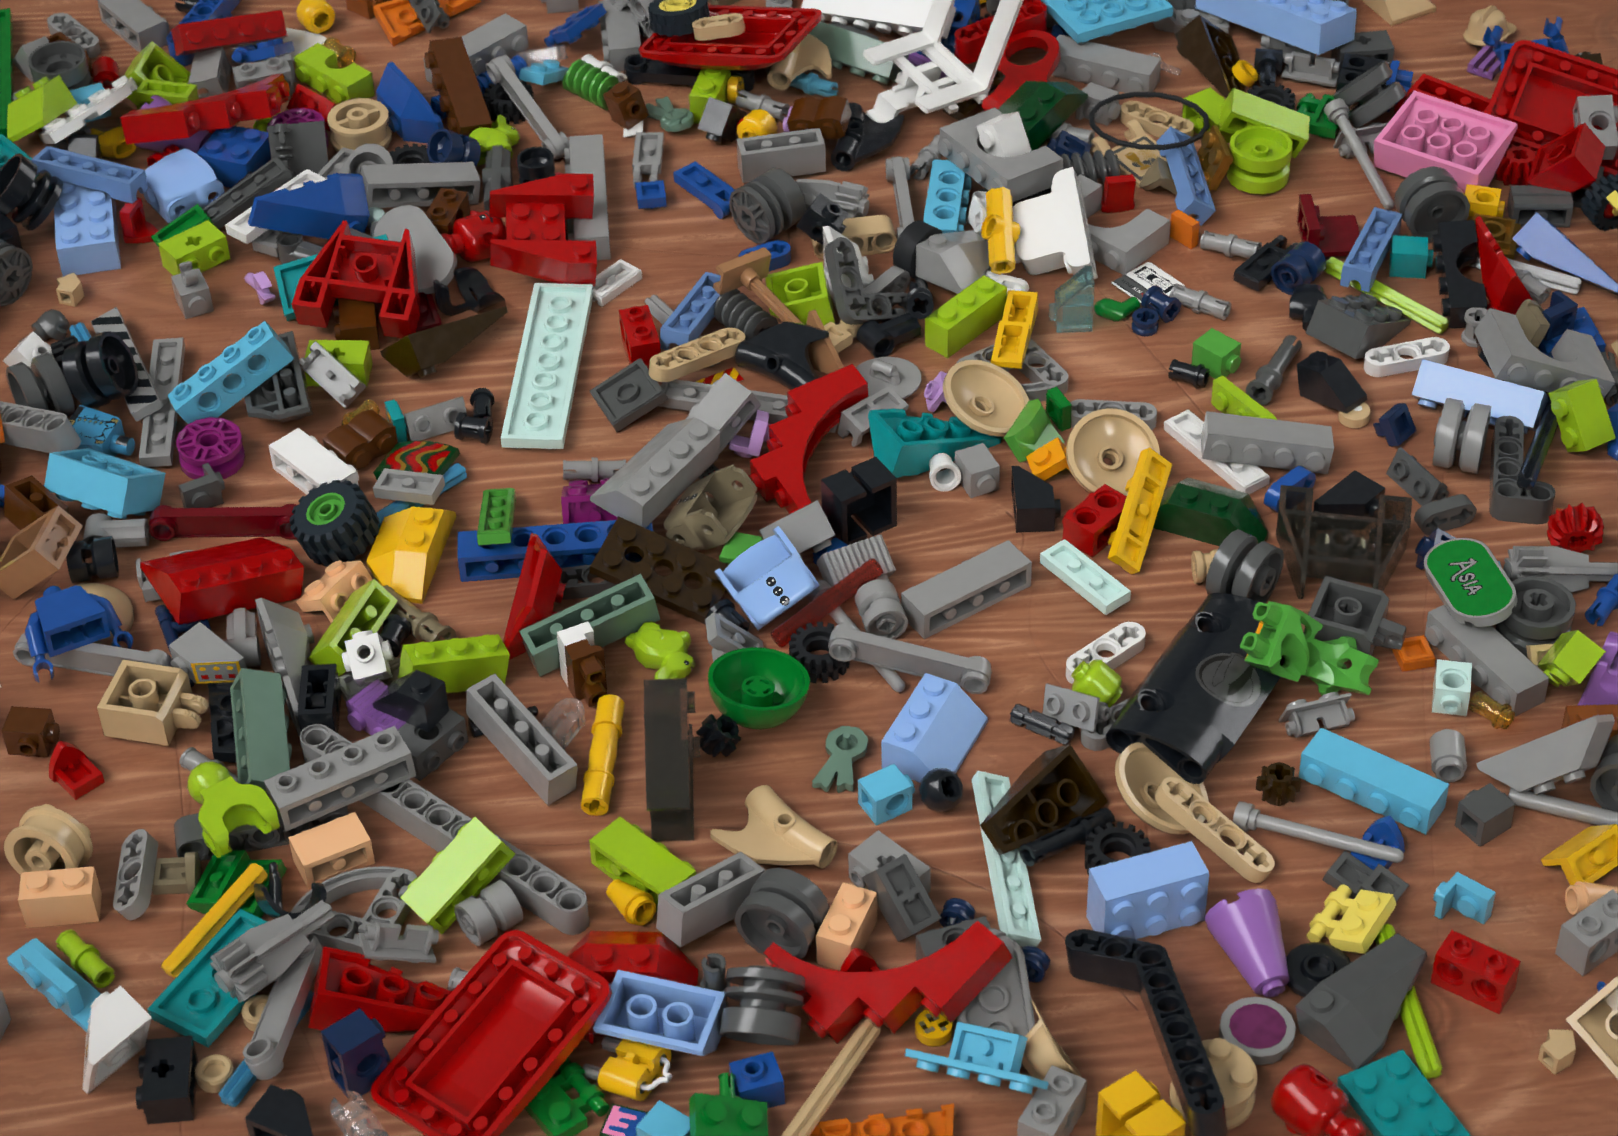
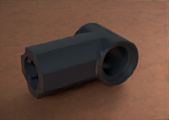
[857,313,921,358]

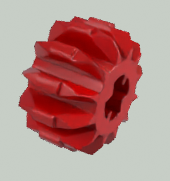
[1495,144,1537,186]
[1547,503,1604,553]

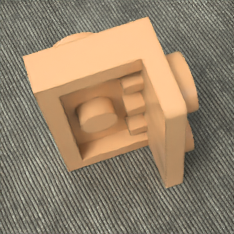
[296,560,373,623]

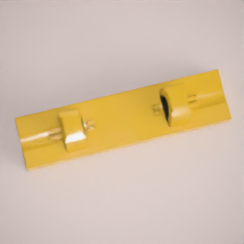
[1108,447,1172,574]

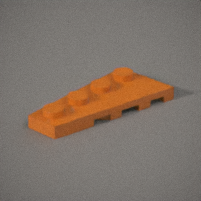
[373,0,481,46]
[809,1104,954,1136]

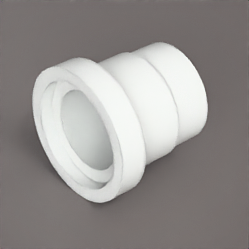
[929,453,961,492]

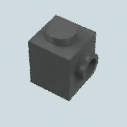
[1455,783,1516,847]

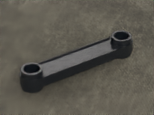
[624,54,755,92]

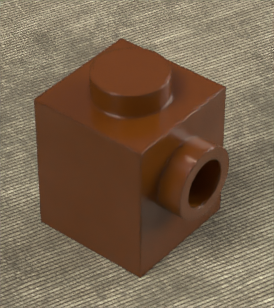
[603,80,649,130]
[1,706,60,757]

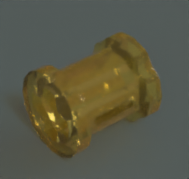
[322,37,356,68]

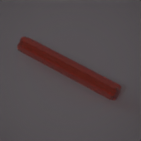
[771,558,883,648]

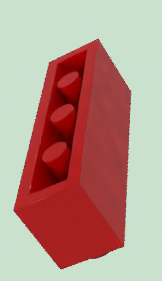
[171,10,288,56]

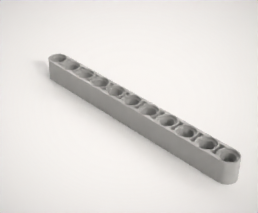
[299,724,590,935]

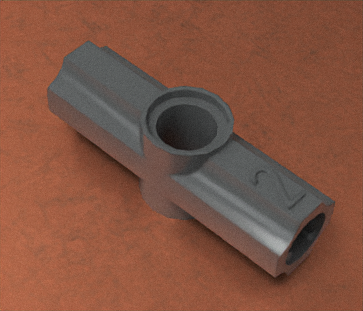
[482,145,513,211]

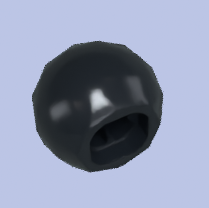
[919,768,964,812]

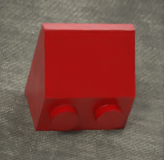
[1528,123,1606,193]

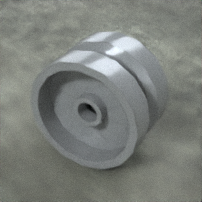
[1432,398,1492,474]

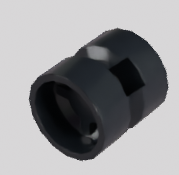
[517,147,555,184]
[66,536,119,583]

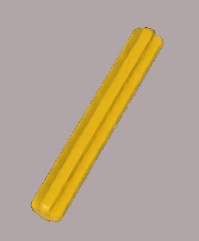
[161,863,268,978]

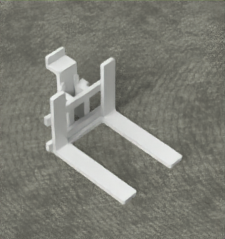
[863,0,1023,123]

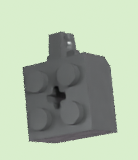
[1304,576,1406,661]

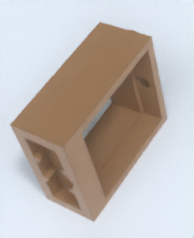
[0,505,83,599]

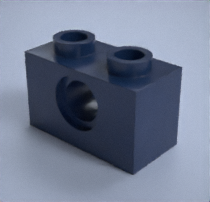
[321,1009,390,1102]

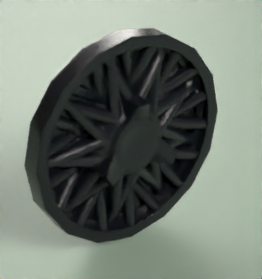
[1286,942,1351,997]

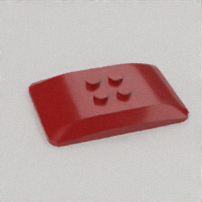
[639,5,823,70]
[1486,40,1618,177]
[370,930,612,1136]

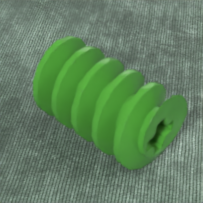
[562,59,619,110]

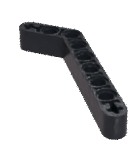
[1065,929,1228,1136]

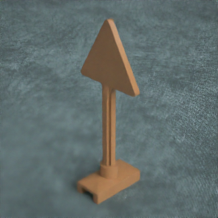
[713,247,844,374]

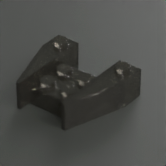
[1276,485,1412,599]
[644,678,701,842]

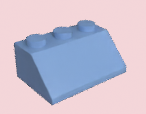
[881,673,988,783]
[593,970,727,1056]

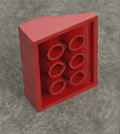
[140,537,304,625]

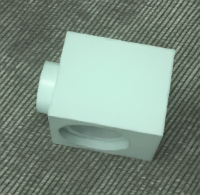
[1432,659,1472,716]

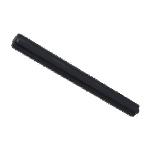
[1517,398,1558,490]

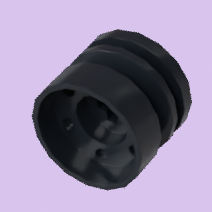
[0,153,63,231]

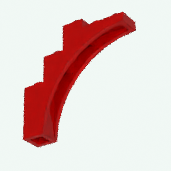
[120,73,290,145]
[748,364,868,514]
[763,920,1013,1044]

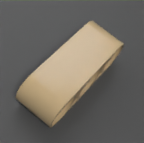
[811,215,897,259]

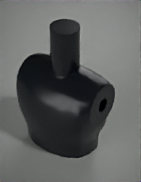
[1289,284,1327,331]

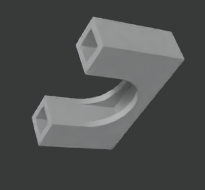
[938,108,1063,202]
[1077,174,1170,275]
[1474,308,1616,399]

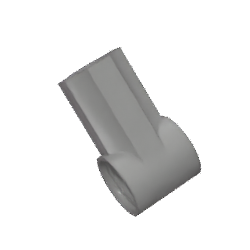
[83,513,150,547]
[223,608,261,667]

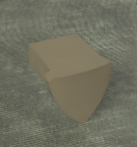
[1139,157,1177,195]
[1516,299,1550,349]
[152,852,202,895]

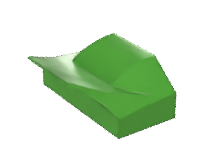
[1004,398,1065,462]

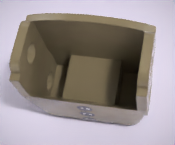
[664,465,758,551]

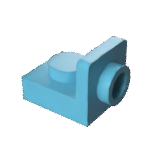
[1433,872,1496,925]

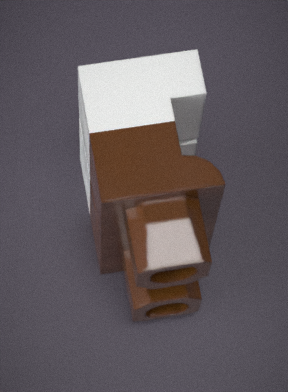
[557,621,607,707]

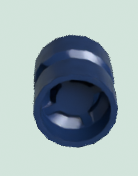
[427,129,481,167]
[1271,242,1326,295]

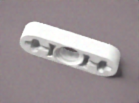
[1363,337,1450,377]
[1066,622,1146,684]

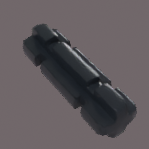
[1010,704,1075,745]

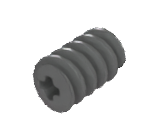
[1060,149,1120,184]
[714,289,778,341]

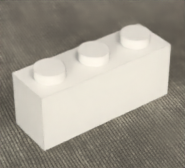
[268,428,359,495]

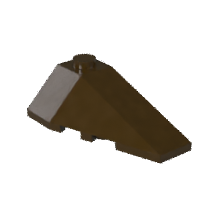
[1175,15,1244,98]
[380,306,508,378]
[980,744,1108,855]

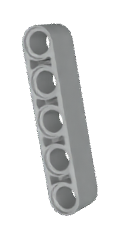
[0,401,81,453]

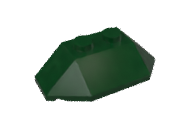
[998,81,1088,151]
[1153,477,1268,546]

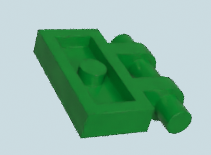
[1297,93,1350,139]
[524,1057,610,1136]

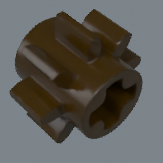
[1256,762,1301,806]

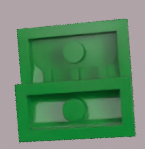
[186,850,287,918]

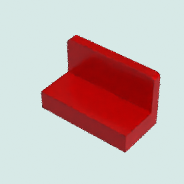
[286,83,339,131]

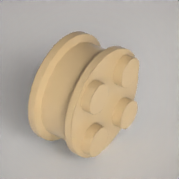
[327,98,392,152]
[4,804,93,875]
[1169,1038,1257,1130]

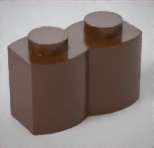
[787,96,852,139]
[323,409,398,471]

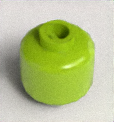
[1071,659,1123,708]

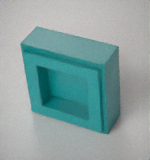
[384,399,408,442]

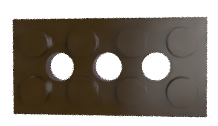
[589,516,728,625]

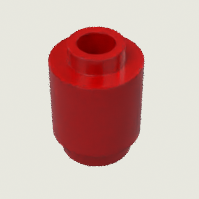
[92,56,120,90]

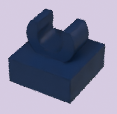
[1373,403,1417,446]

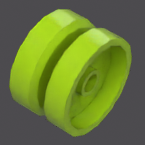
[1227,125,1292,195]

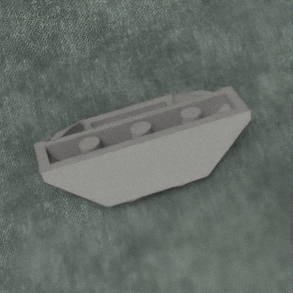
[1476,714,1615,795]

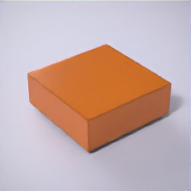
[1170,209,1200,249]
[1391,635,1436,672]

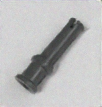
[1246,335,1302,405]

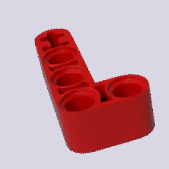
[955,0,1047,64]

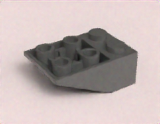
[1306,293,1411,359]

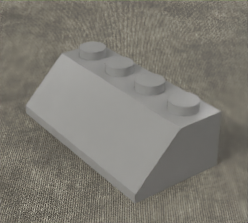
[590,417,721,528]

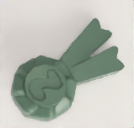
[646,96,695,132]
[812,726,868,793]

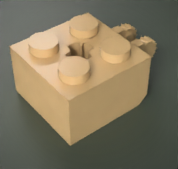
[97,660,209,746]

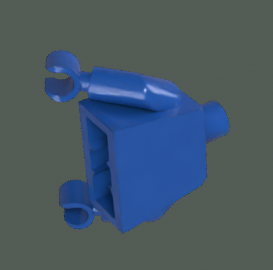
[1483,17,1569,72]
[25,585,133,683]

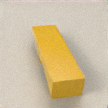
[991,290,1038,369]

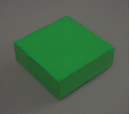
[1046,387,1072,431]

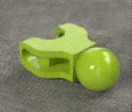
[187,761,280,858]

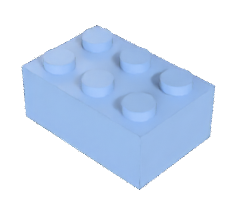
[1086,841,1209,940]

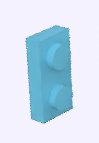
[519,59,569,86]

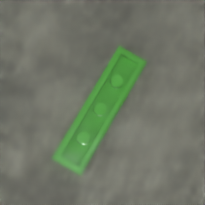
[477,488,516,545]

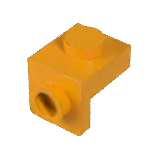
[1026,437,1072,481]

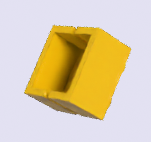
[1096,1070,1186,1136]

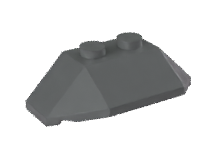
[244,331,313,423]

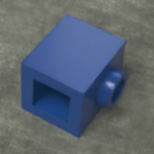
[729,1051,785,1109]

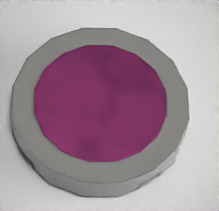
[1219,996,1296,1065]

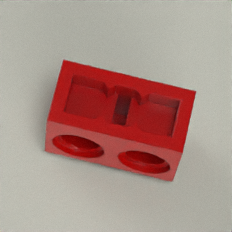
[619,305,661,369]
[1062,484,1127,558]
[1430,930,1521,1014]

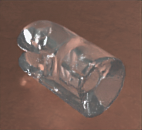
[330,1090,389,1136]

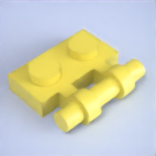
[1307,884,1397,954]

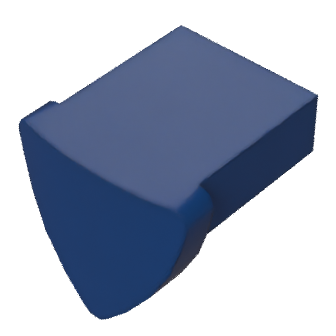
[1350,816,1405,870]

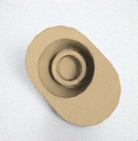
[1463,5,1517,46]
[1022,999,1081,1080]

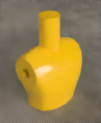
[90,126,136,159]

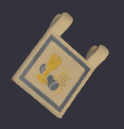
[1090,119,1167,188]

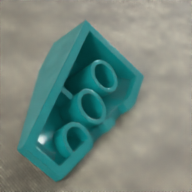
[868,409,1002,478]

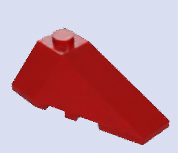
[1475,216,1534,315]
[308,946,452,1032]

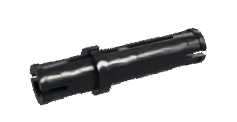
[1019,807,1115,866]

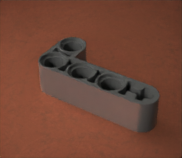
[1489,416,1556,525]

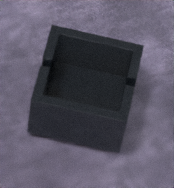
[821,457,897,545]

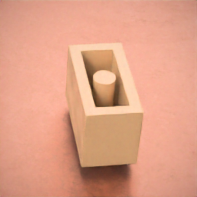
[288,812,375,890]
[18,866,102,928]
[816,883,877,971]

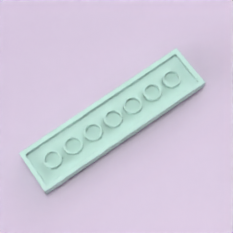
[501,283,593,449]

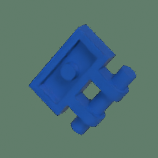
[544,3,607,48]
[232,38,295,63]

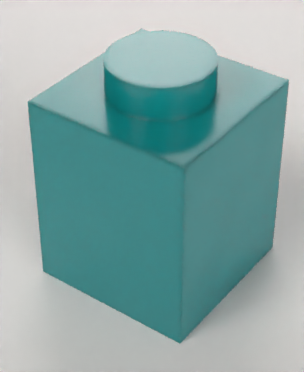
[1389,235,1434,279]

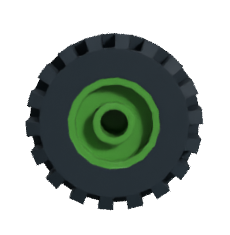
[290,480,380,567]

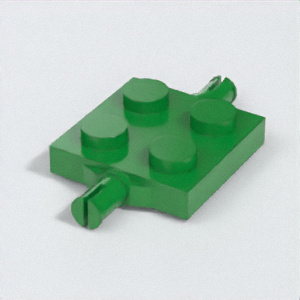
[689,1073,768,1136]

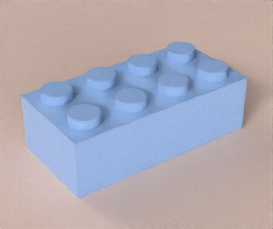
[54,181,121,276]

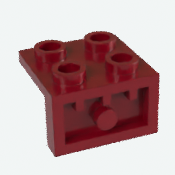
[1297,194,1360,257]

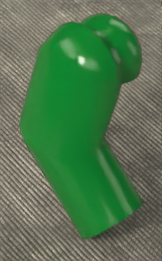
[1094,297,1140,321]

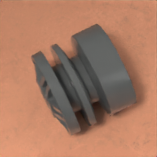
[28,41,92,91]
[729,168,806,244]
[0,239,33,306]
[719,965,806,1046]

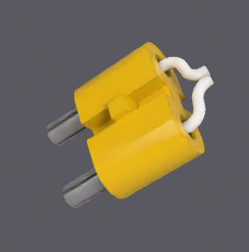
[583,1037,672,1102]

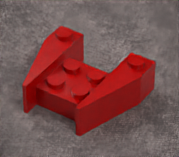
[489,173,597,286]
[291,221,421,338]

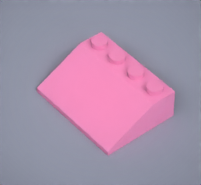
[1374,91,1518,194]

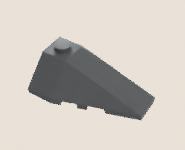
[1295,933,1427,1070]

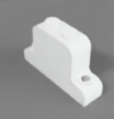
[1013,167,1098,282]

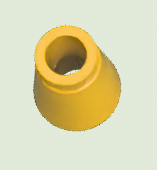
[606,879,656,925]

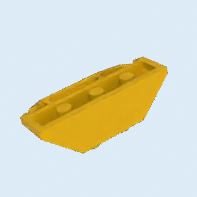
[366,506,456,604]

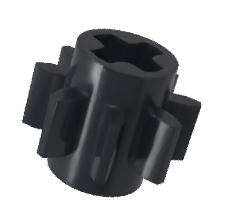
[696,714,741,757]

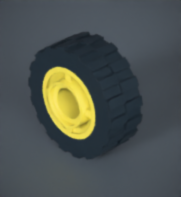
[648,0,710,36]

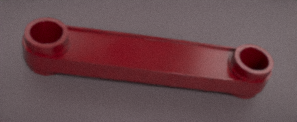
[148,504,297,541]

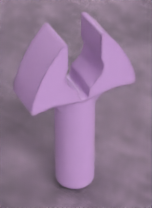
[245,271,275,305]

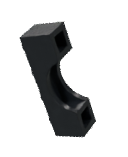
[1432,220,1487,329]

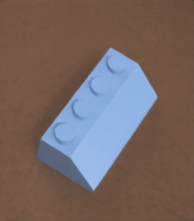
[1412,359,1549,434]

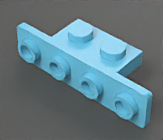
[7,938,101,1032]
[904,1021,1049,1094]

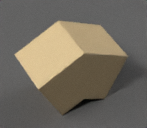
[56,272,84,307]
[1538,1029,1576,1075]

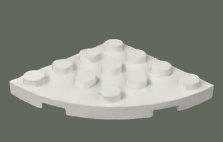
[38,75,138,144]

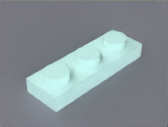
[1040,539,1131,615]

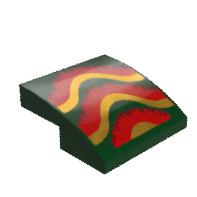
[373,441,460,480]

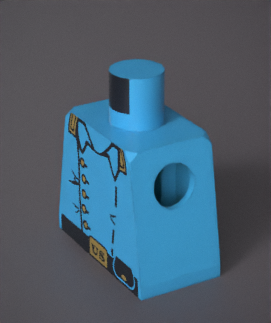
[69,405,135,457]

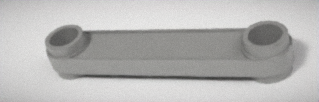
[485,55,570,160]
[885,156,914,240]
[828,623,992,694]
[13,633,172,677]
[243,934,323,1080]

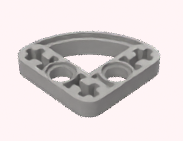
[956,338,1068,402]
[290,866,417,955]

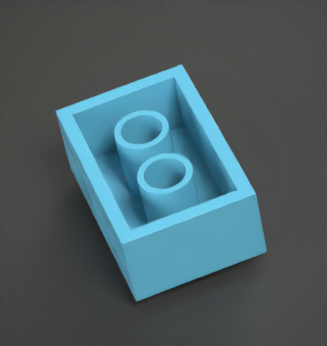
[44,448,166,519]

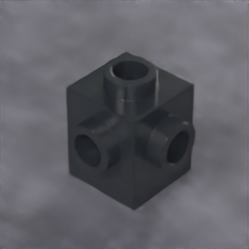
[796,193,848,246]

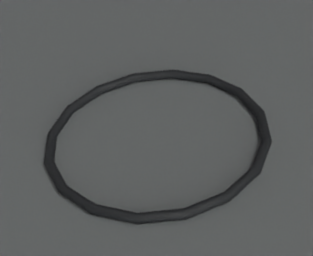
[1089,92,1210,150]

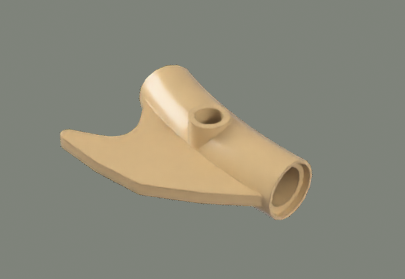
[767,34,832,90]
[710,785,838,869]

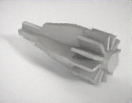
[796,179,870,219]
[1503,546,1618,592]
[210,900,335,1003]

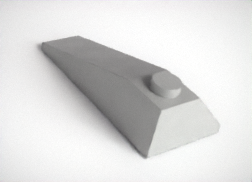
[916,230,991,294]
[255,598,315,736]

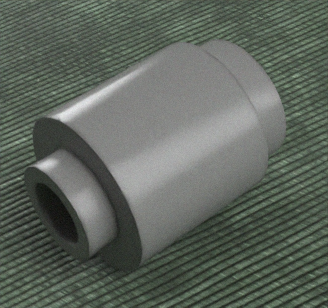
[1429,729,1467,782]

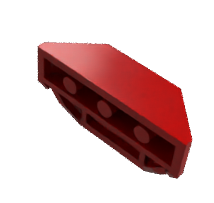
[503,533,566,660]
[565,931,699,987]

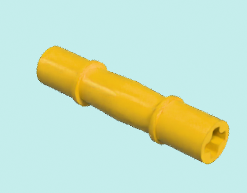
[581,694,625,816]

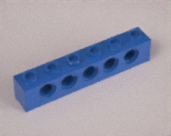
[458,520,653,582]

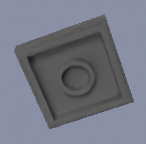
[589,358,668,432]

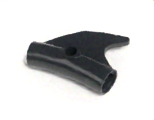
[830,102,904,171]
[735,322,829,390]

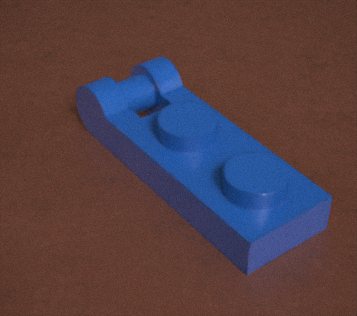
[673,161,735,219]

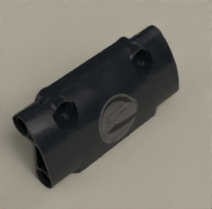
[1106,593,1285,784]

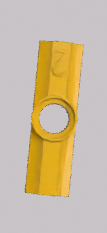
[981,187,1020,275]

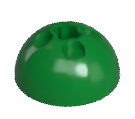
[708,647,810,730]

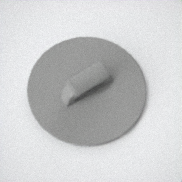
[856,357,922,399]

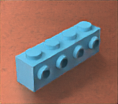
[1298,727,1449,834]

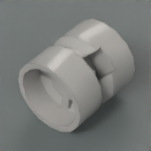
[855,579,908,639]
[454,880,523,946]

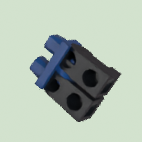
[1336,53,1413,112]

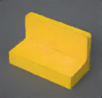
[1541,824,1618,885]

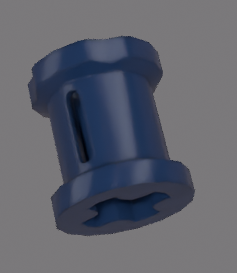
[1141,285,1181,323]

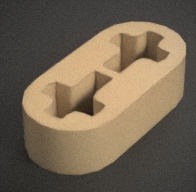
[692,13,746,41]

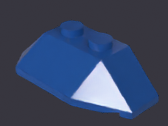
[376,62,443,144]

